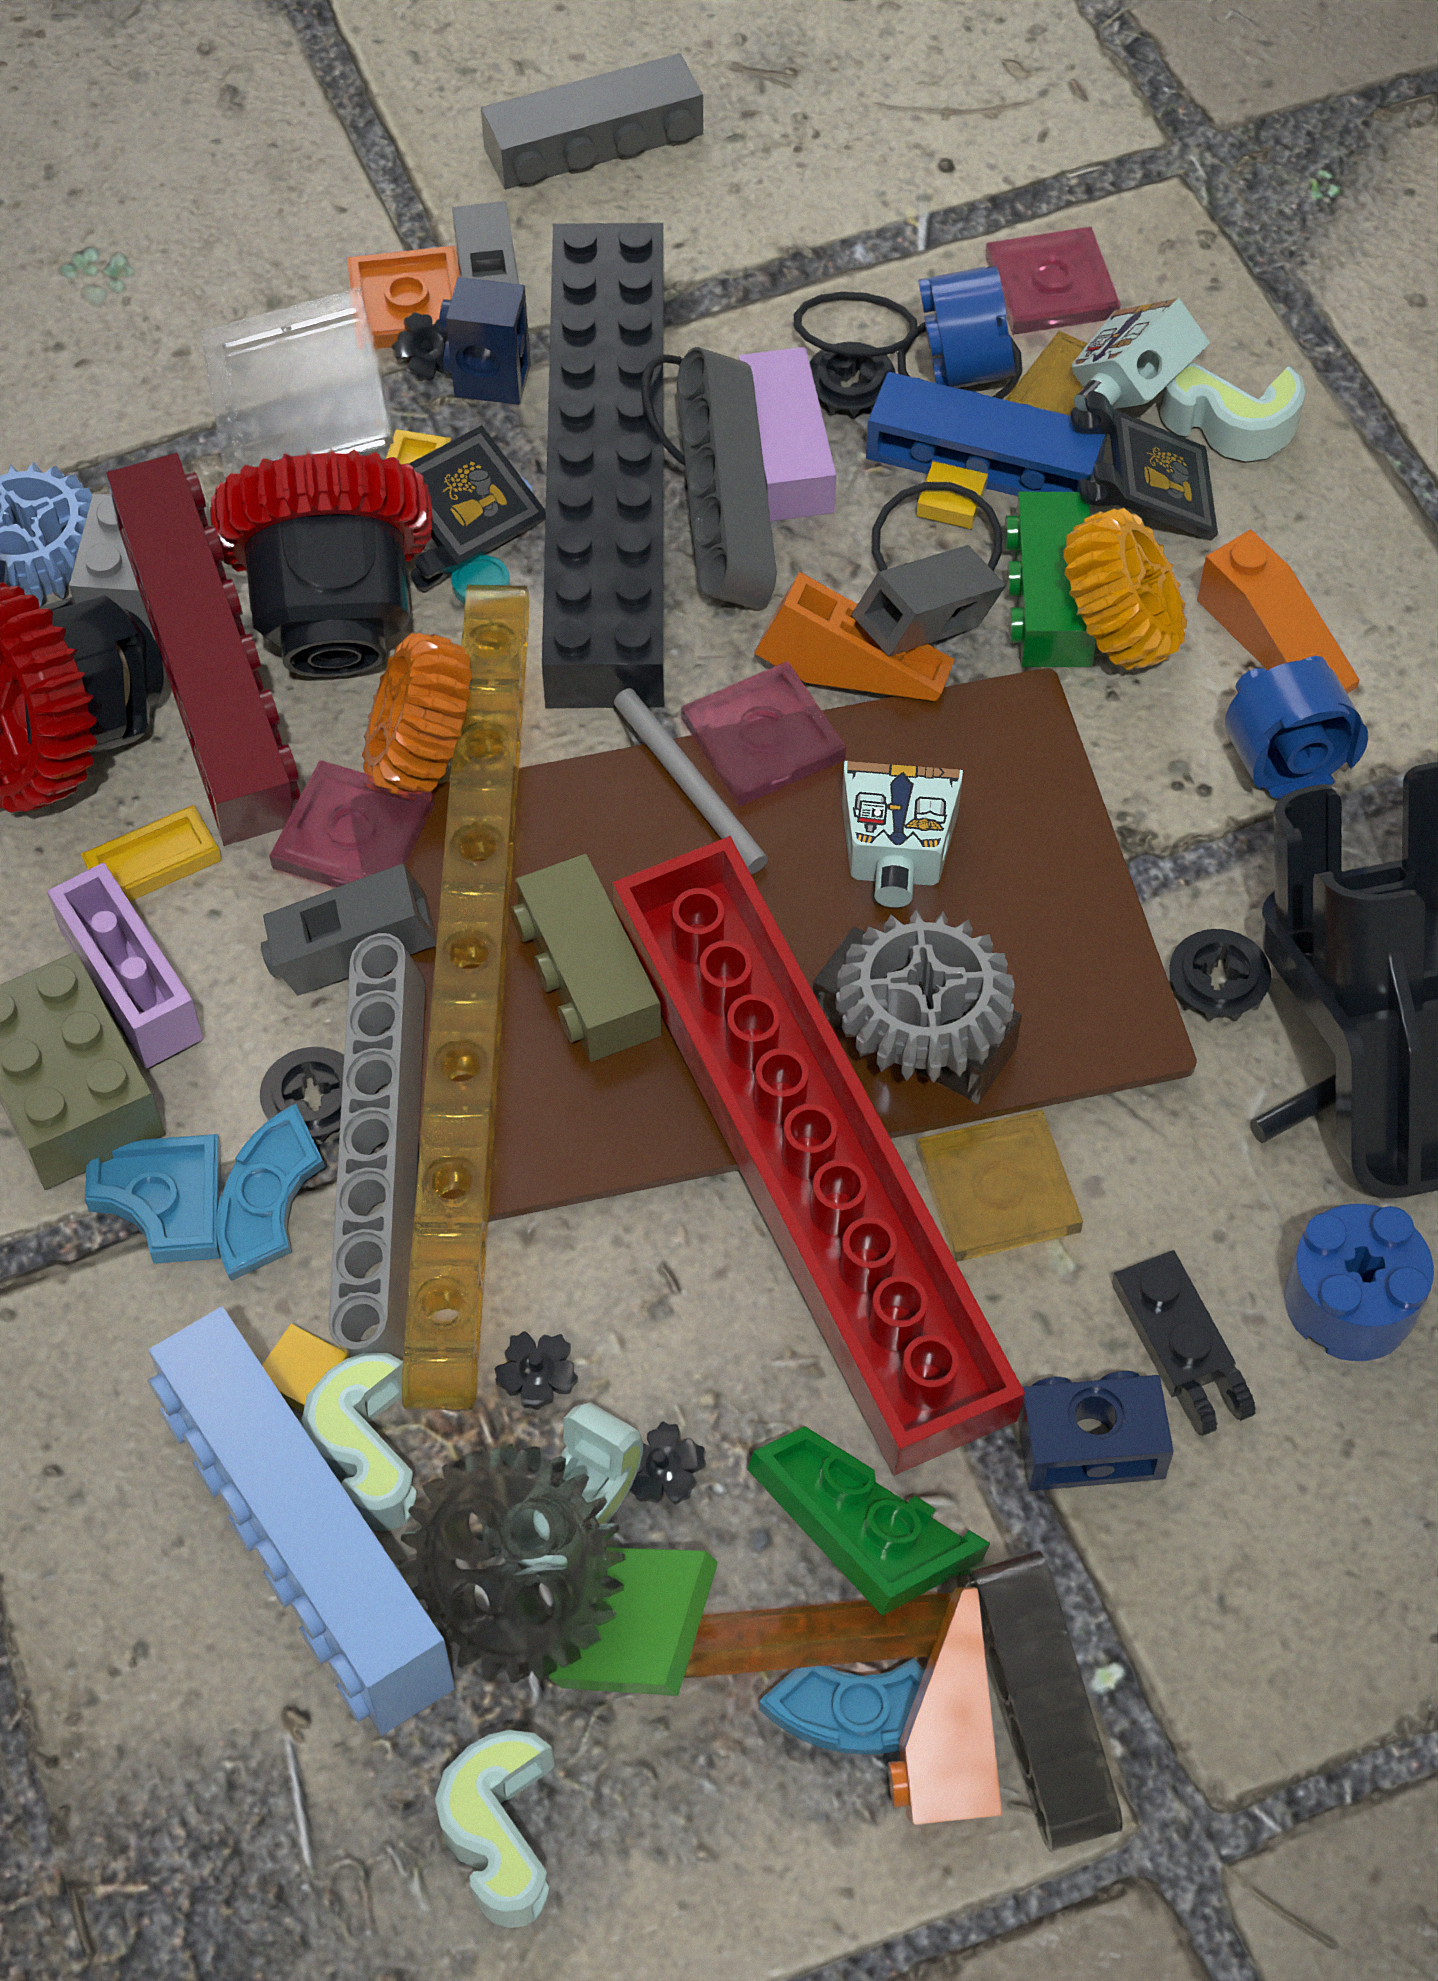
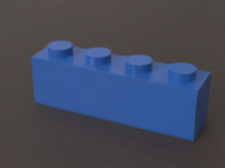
[866,372,1107,496]

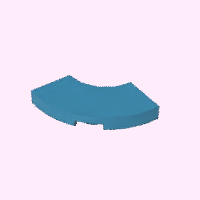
[217,1104,325,1281]
[759,1654,925,1755]

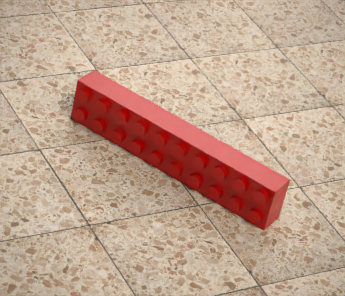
[612,836,1026,1476]

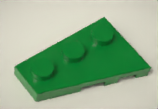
[747,1426,991,1616]

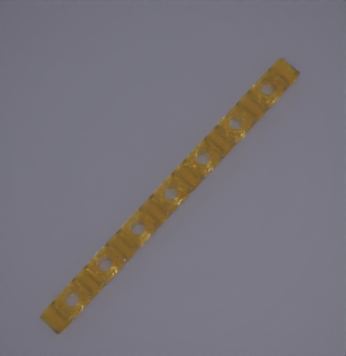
[402,585,529,1410]

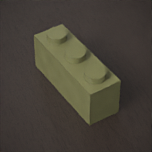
[510,854,661,1062]

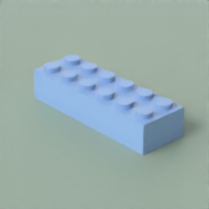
[148,1306,455,1736]

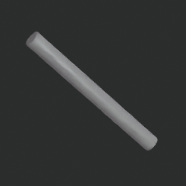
[614,688,768,874]

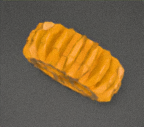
[1063,508,1187,670]

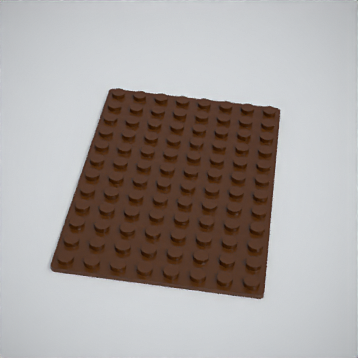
[349,668,1197,1230]

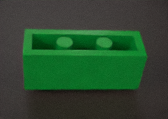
[1004,492,1096,668]

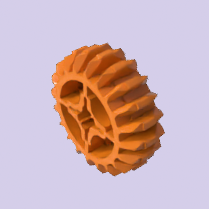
[362,633,472,799]

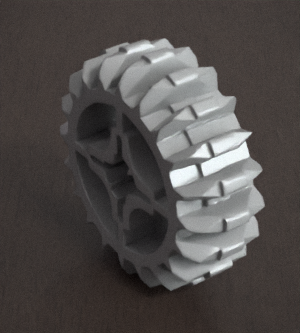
[836,909,1015,1083]

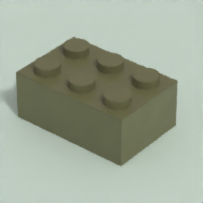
[0,951,165,1190]

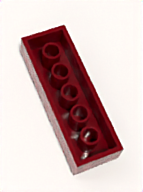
[106,452,301,846]

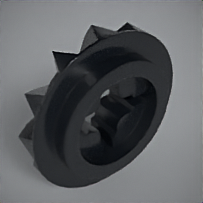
[809,342,896,418]
[1169,929,1271,1022]
[260,1047,344,1143]

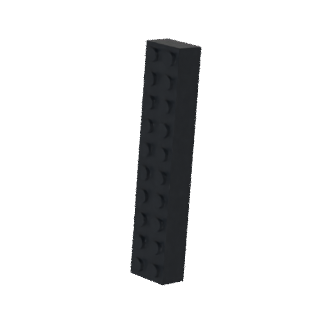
[542,223,665,709]

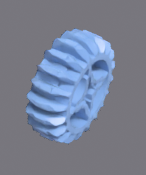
[0,462,92,606]

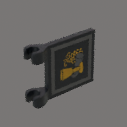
[1071,391,1218,541]
[409,425,546,591]

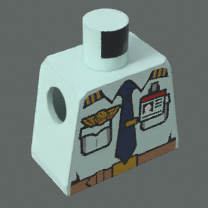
[1072,298,1210,411]
[842,761,963,907]

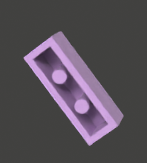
[739,347,836,521]
[47,862,203,1069]

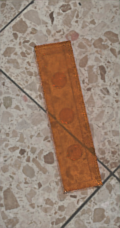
[684,1592,953,1678]

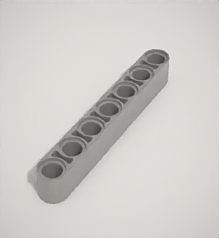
[329,933,426,1361]

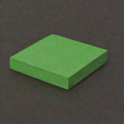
[548,1547,718,1696]

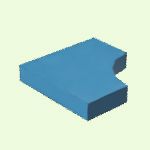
[85,1134,221,1264]

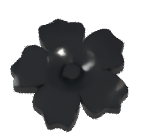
[391,312,448,381]
[494,1331,578,1410]
[629,1421,706,1504]

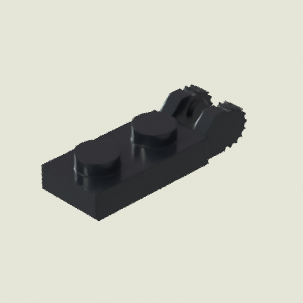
[1112,1250,1256,1436]

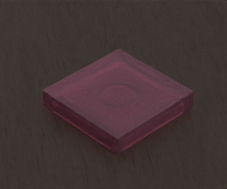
[985,226,1121,335]
[681,661,846,807]
[269,760,435,888]

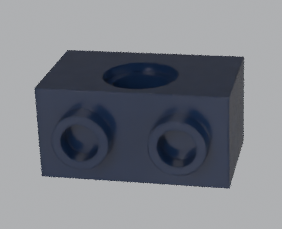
[439,277,531,405]
[1018,1371,1174,1491]

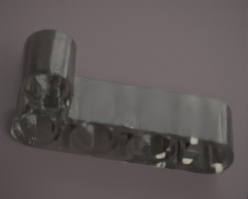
[956,1550,1123,1852]

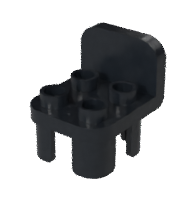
[1262,762,1438,1198]

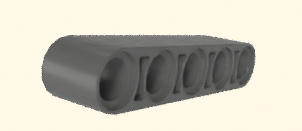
[677,347,777,609]

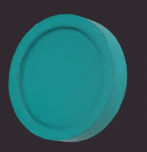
[451,555,510,608]

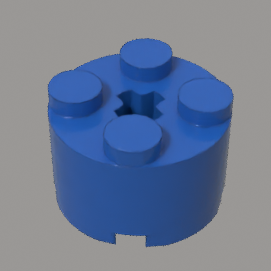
[918,266,1016,388]
[1225,656,1368,799]
[1284,1204,1434,1361]

